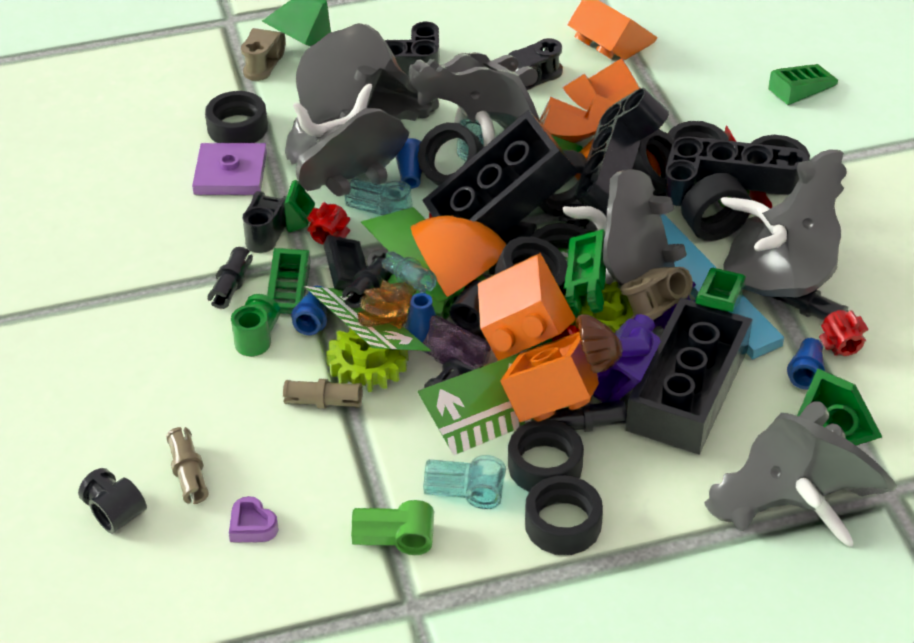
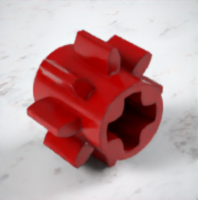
[307,202,351,245]
[819,310,869,356]

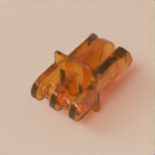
[357,280,417,329]

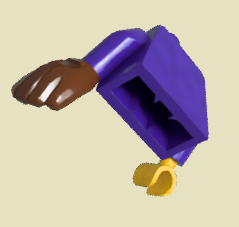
[576,314,661,403]

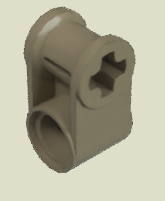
[241,28,286,81]
[620,267,693,320]

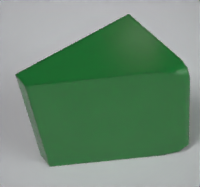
[284,180,315,232]

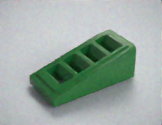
[768,64,838,105]
[267,248,311,314]
[695,267,746,312]

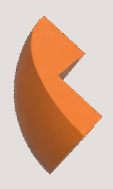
[562,58,640,110]
[540,94,616,143]
[411,215,506,297]

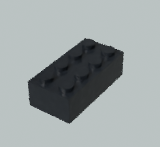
[422,110,579,237]
[625,298,753,455]

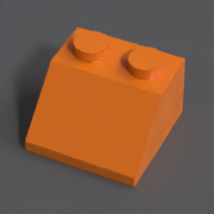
[567,0,658,60]
[478,253,576,361]
[500,332,599,422]

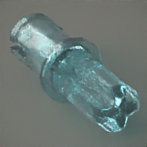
[382,251,437,293]

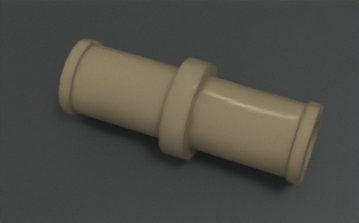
[283,378,363,409]
[166,427,209,504]

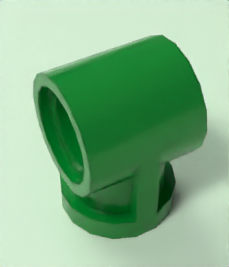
[231,294,281,357]

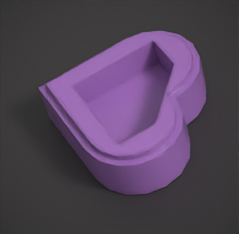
[229,496,279,542]

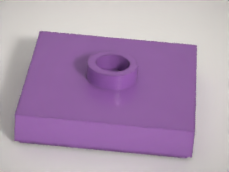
[192,143,267,195]

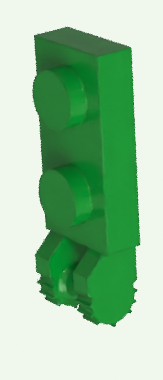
[564,229,606,318]

